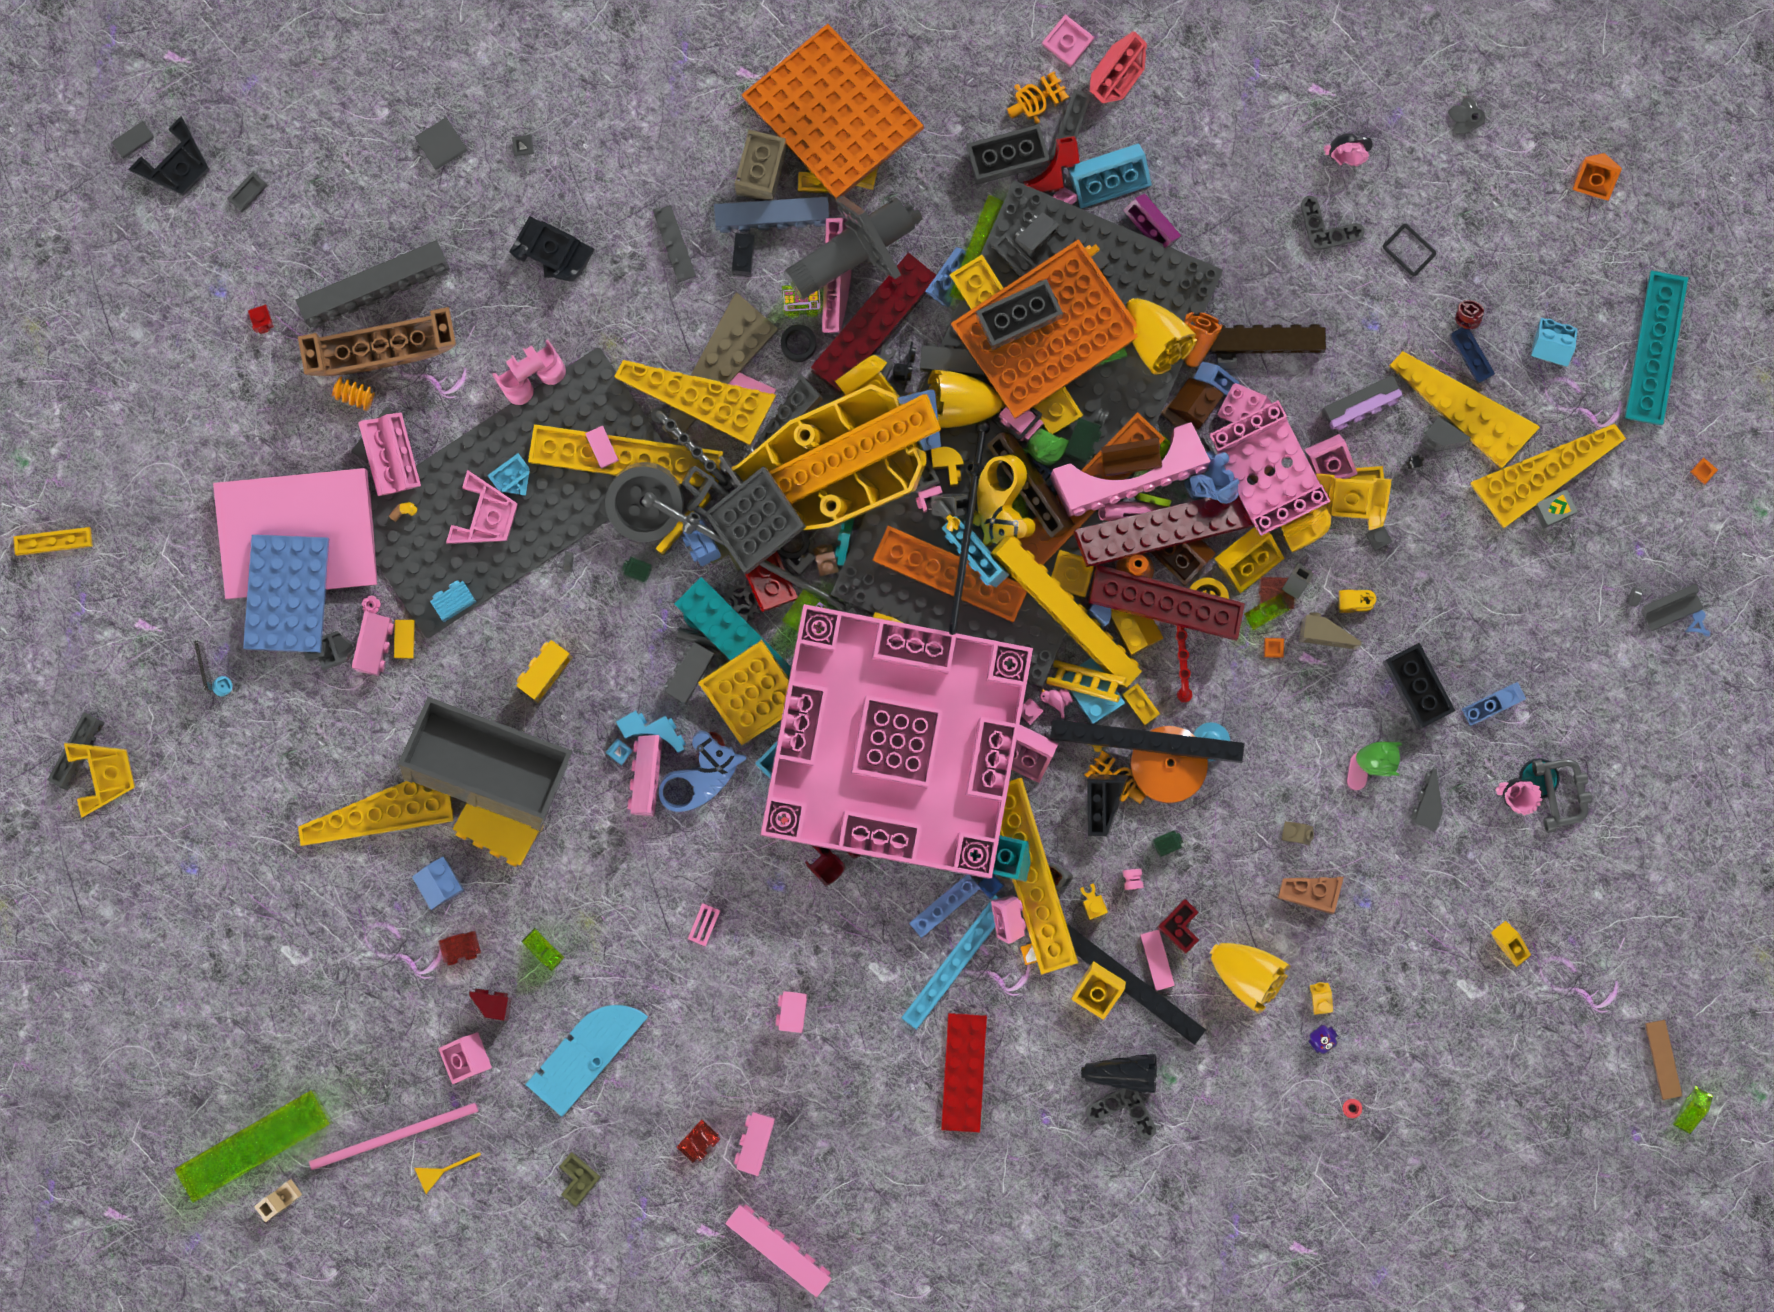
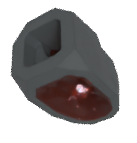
[1048,862,1073,892]

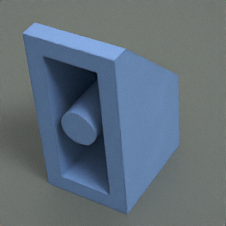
[1194,361,1240,397]

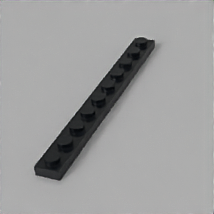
[1050,719,1245,763]
[1066,923,1206,1045]

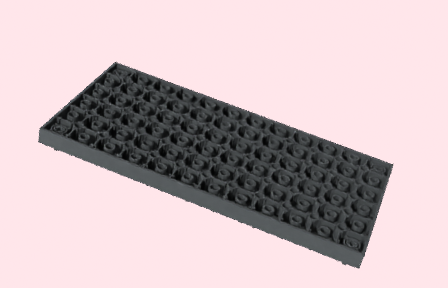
[831,180,1223,688]

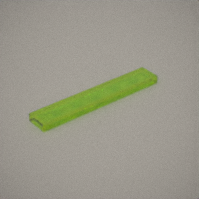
[949,194,1004,301]

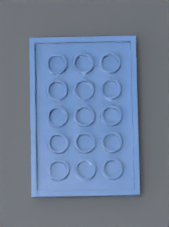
[243,535,329,653]

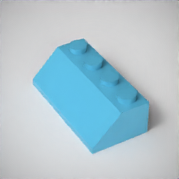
[1068,143,1152,209]

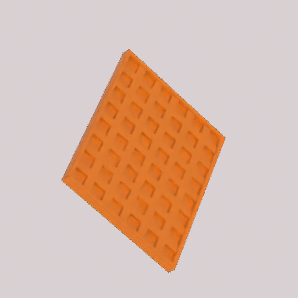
[741,23,924,199]

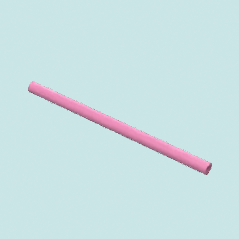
[309,1103,478,1170]

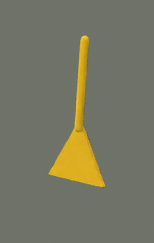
[415,1152,481,1194]

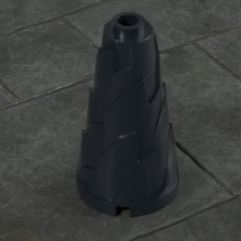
[1081,1054,1157,1093]

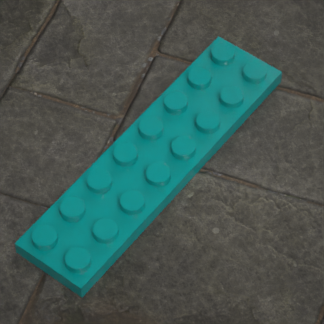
[1624,270,1689,426]
[674,577,791,678]

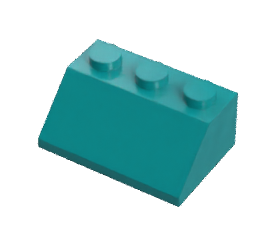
[970,835,1031,882]

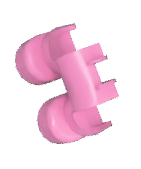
[492,339,566,405]

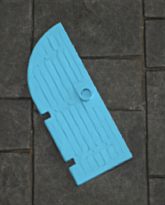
[525,1005,648,1117]

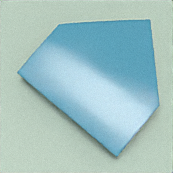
[487,453,530,495]

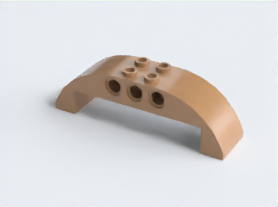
[298,307,456,376]

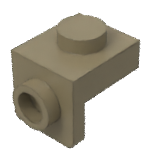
[1282,821,1314,846]

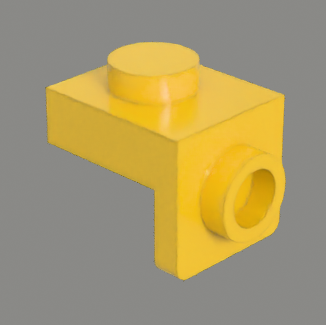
[1310,982,1333,1015]

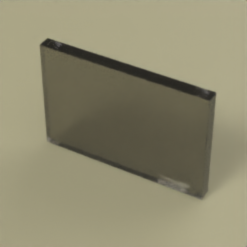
[194,640,213,693]

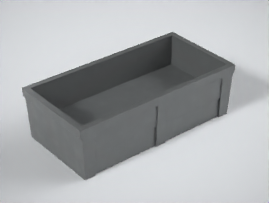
[398,697,573,831]

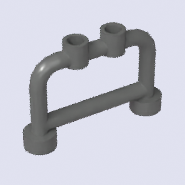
[1532,759,1592,833]

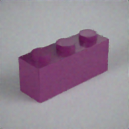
[1123,193,1181,248]

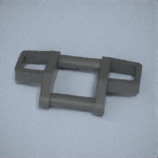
[682,466,731,529]

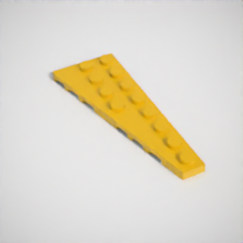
[1389,351,1540,469]
[1470,424,1626,529]

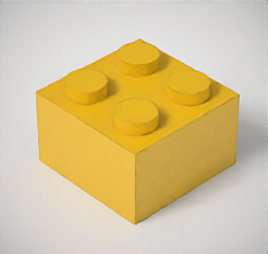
[1071,961,1126,1020]

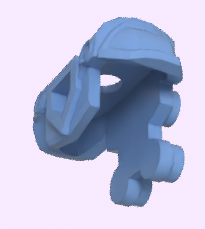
[1184,451,1239,504]

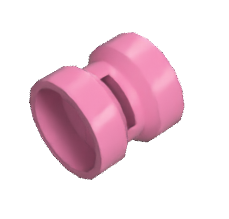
[1123,869,1144,890]

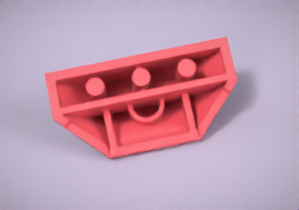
[1090,31,1147,103]

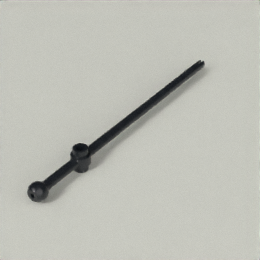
[949,420,990,635]

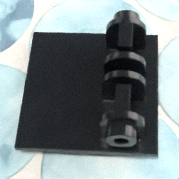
[893,342,916,386]

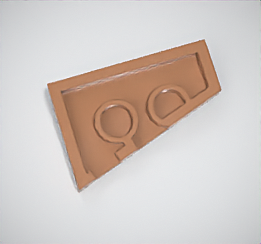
[1277,877,1344,914]

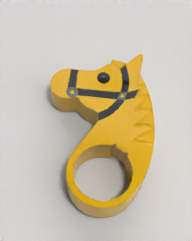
[977,455,1035,546]

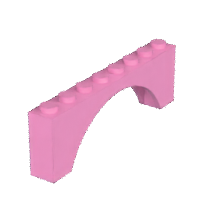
[1050,422,1210,517]

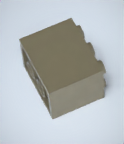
[735,130,787,201]

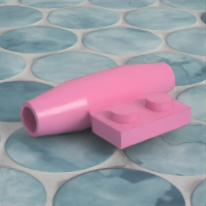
[1098,501,1167,522]

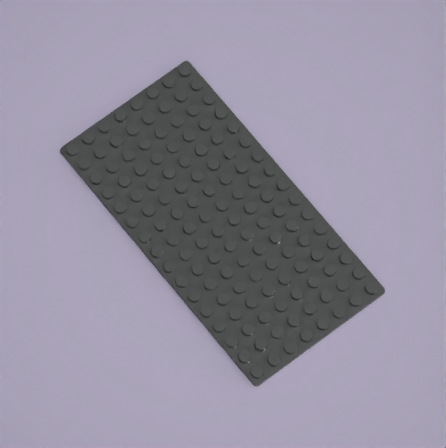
[371,348,664,638]

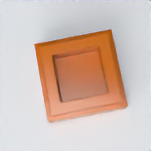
[1690,457,1718,485]
[1264,638,1284,658]

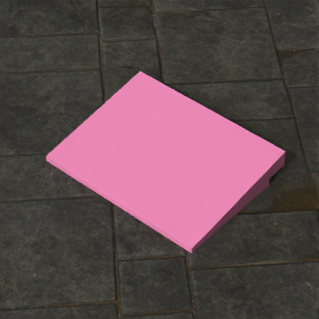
[213,468,378,599]

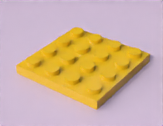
[698,640,789,746]

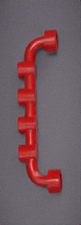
[1175,625,1193,703]

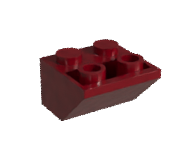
[469,988,512,1021]

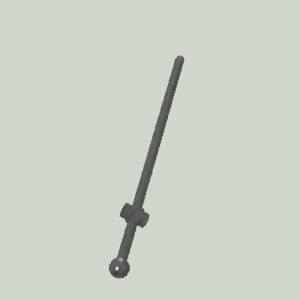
[642,492,846,610]

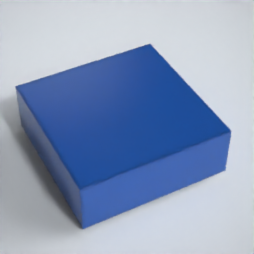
[978,874,1004,899]

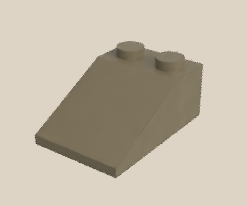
[1299,612,1361,650]

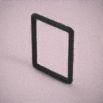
[1383,224,1436,276]
[992,405,1042,440]

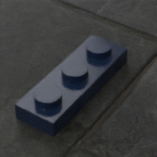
[1449,327,1495,384]

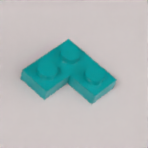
[835,517,855,566]

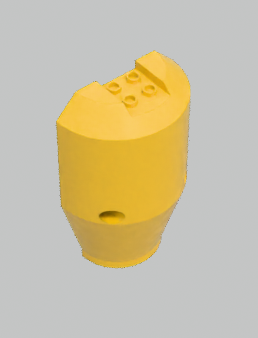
[731,384,926,531]

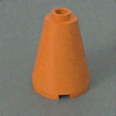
[1184,312,1222,367]
[1116,553,1154,579]

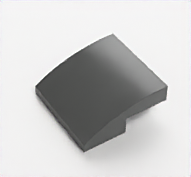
[415,117,468,170]

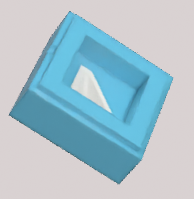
[606,738,633,765]

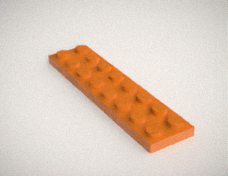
[872,526,1027,623]

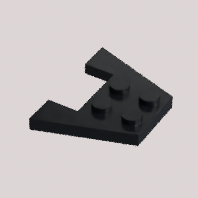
[128,116,209,196]

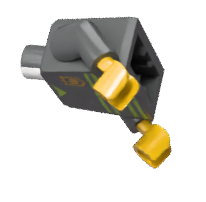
[926,493,981,531]

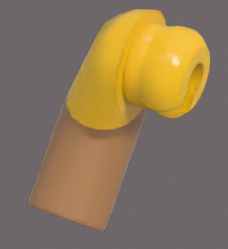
[389,502,417,522]

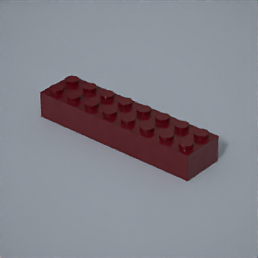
[811,252,936,395]

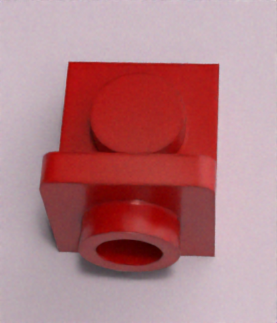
[248,304,274,334]

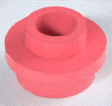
[1343,1099,1362,1118]

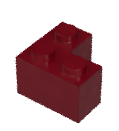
[1157,899,1199,954]

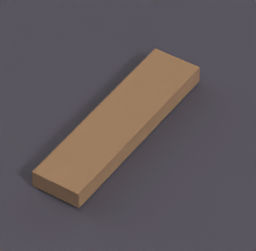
[1645,1020,1682,1100]

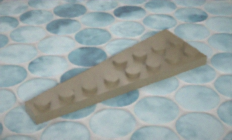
[662,292,778,442]

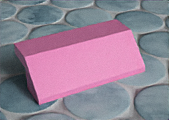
[358,413,421,496]

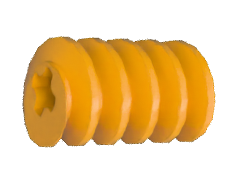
[332,376,375,411]

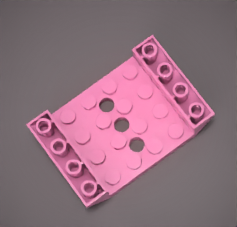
[1209,400,1330,536]

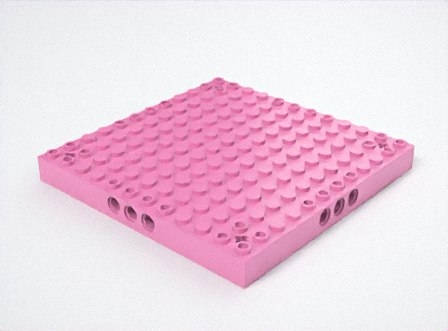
[760,604,1033,879]

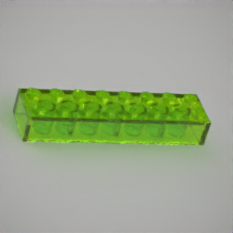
[174,1090,333,1203]

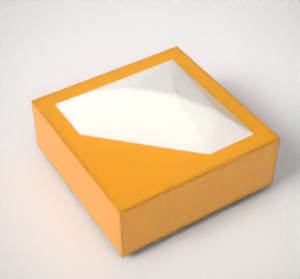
[1020,943,1037,966]

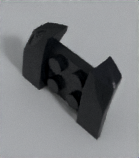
[509,216,595,282]

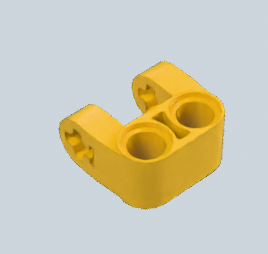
[1338,590,1376,613]

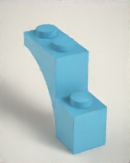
[616,710,686,754]

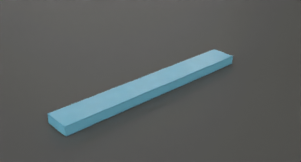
[901,895,999,1030]

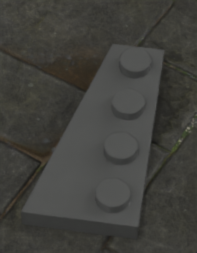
[758,374,823,444]

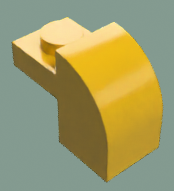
[931,447,964,487]

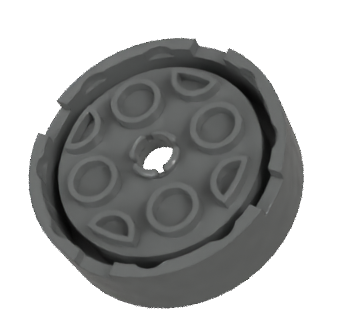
[605,462,684,542]

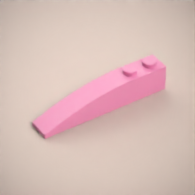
[822,218,851,333]

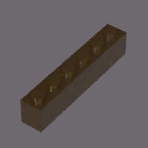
[1210,324,1326,354]
[987,432,1075,538]

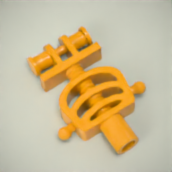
[1006,71,1070,124]
[1084,750,1146,804]

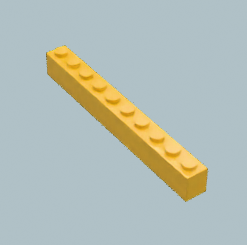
[990,536,1142,688]

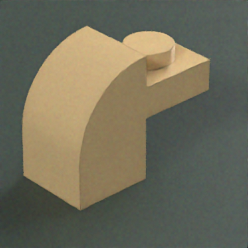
[254,1179,302,1222]

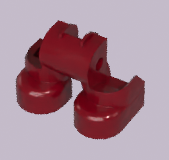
[805,845,861,886]

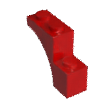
[1023,136,1080,192]

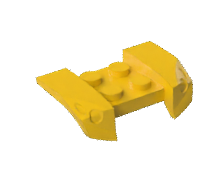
[835,355,912,397]
[1315,473,1392,530]
[1280,509,1330,553]

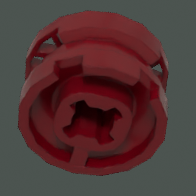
[1455,300,1484,329]

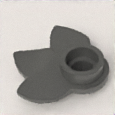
[1448,98,1485,134]

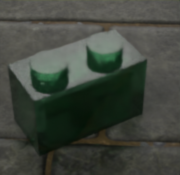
[1064,417,1102,464]

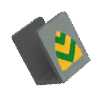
[1533,490,1578,528]

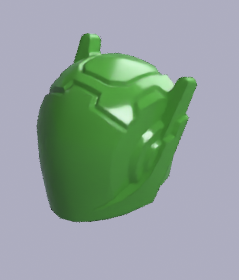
[1023,429,1070,465]
[1356,742,1402,777]

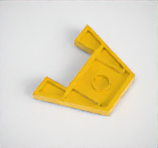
[64,743,135,818]

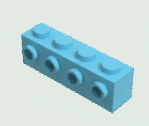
[942,516,1010,587]

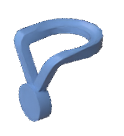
[1685,610,1711,636]

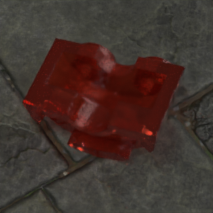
[438,931,481,966]
[676,1119,721,1163]

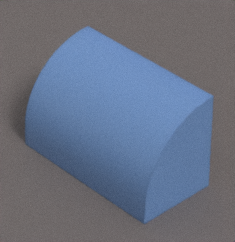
[1086,603,1111,629]

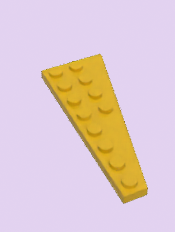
[614,360,776,446]
[298,781,454,846]

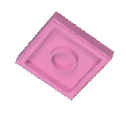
[1041,14,1095,67]

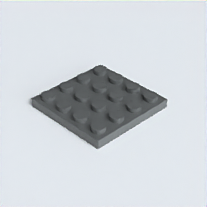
[705,466,806,574]

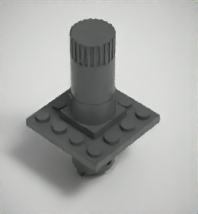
[784,195,923,300]

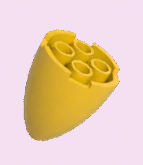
[1126,298,1197,375]
[928,370,1005,428]
[1210,943,1291,1014]

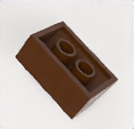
[1151,540,1216,586]

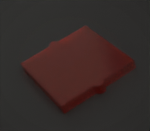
[1259,577,1294,609]

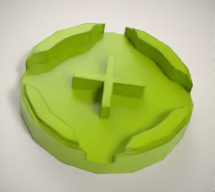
[1134,492,1172,507]

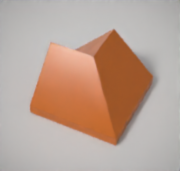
[1573,153,1622,201]

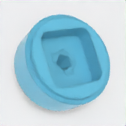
[212,676,233,696]

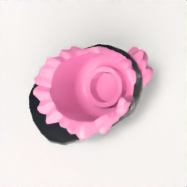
[1324,133,1373,167]
[1495,778,1542,815]

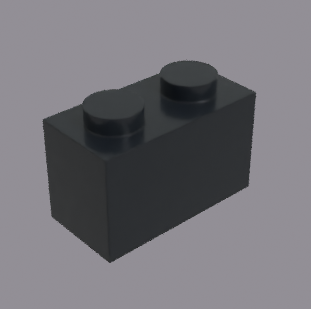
[732,233,755,277]

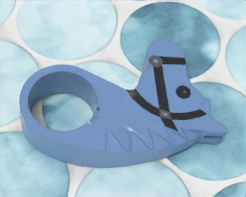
[659,731,746,812]

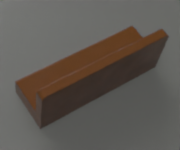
[1101,438,1162,476]

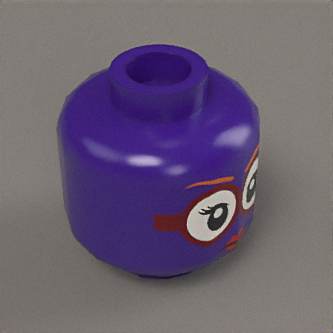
[1308,1025,1338,1054]

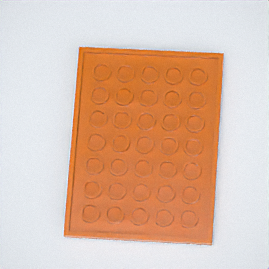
[951,239,1138,419]

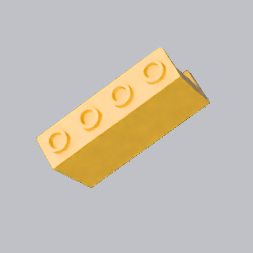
[453,803,544,867]

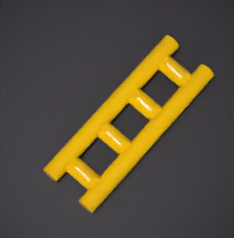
[1046,660,1127,703]

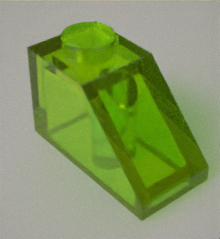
[1244,594,1290,630]
[521,928,565,971]
[1673,1087,1713,1134]

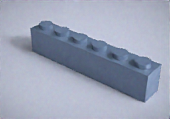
[714,197,829,233]

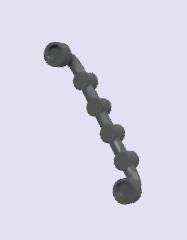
[651,407,732,490]

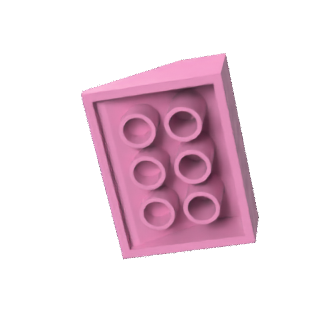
[628,735,663,817]

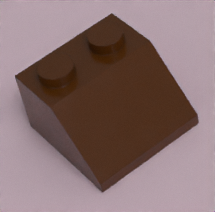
[1168,378,1224,430]

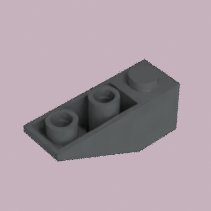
[1411,768,1443,832]

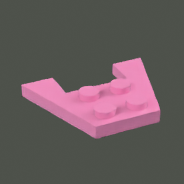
[446,470,518,544]

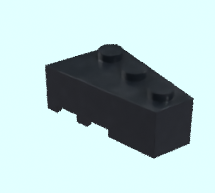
[1087,774,1129,837]

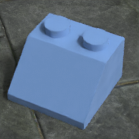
[412,856,465,910]

